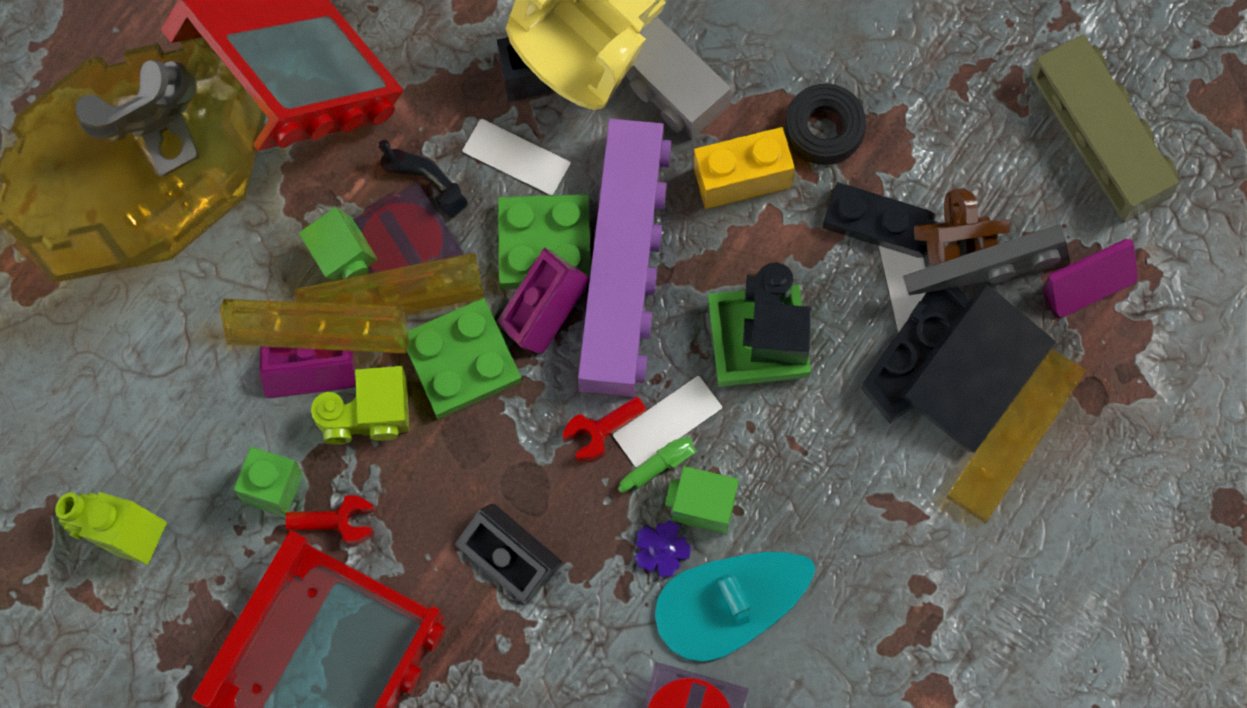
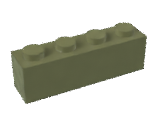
[1031,34,1180,223]

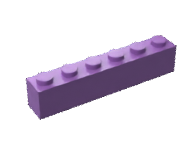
[578,118,672,397]

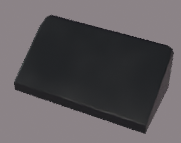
[454,504,562,605]

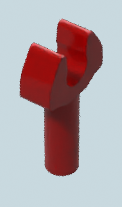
[562,396,647,462]
[286,495,375,545]

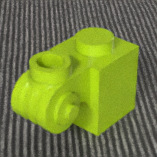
[311,366,409,445]
[55,492,167,565]

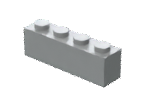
[625,17,731,140]

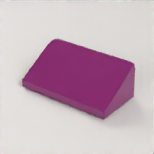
[1042,238,1138,318]
[496,247,590,354]
[260,332,356,398]

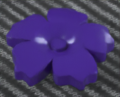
[634,520,692,578]

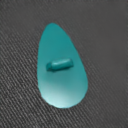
[655,552,815,663]

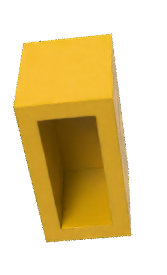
[693,127,795,209]

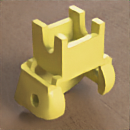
[506,0,666,110]

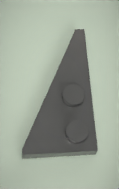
[903,224,1071,296]

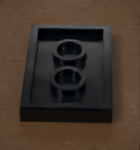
[900,284,1056,453]

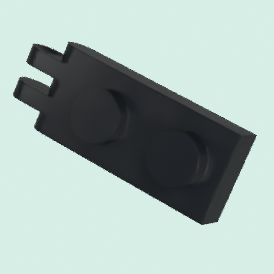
[822,182,938,258]

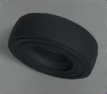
[785,83,866,165]

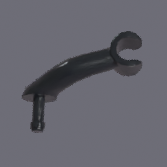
[378,140,469,218]

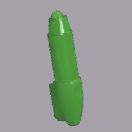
[618,436,697,493]

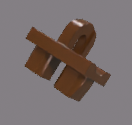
[914,188,1010,265]

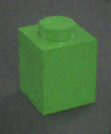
[299,207,378,286]
[234,446,303,517]
[665,466,739,535]

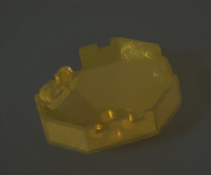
[0,37,266,283]

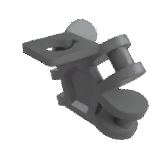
[75,60,200,176]

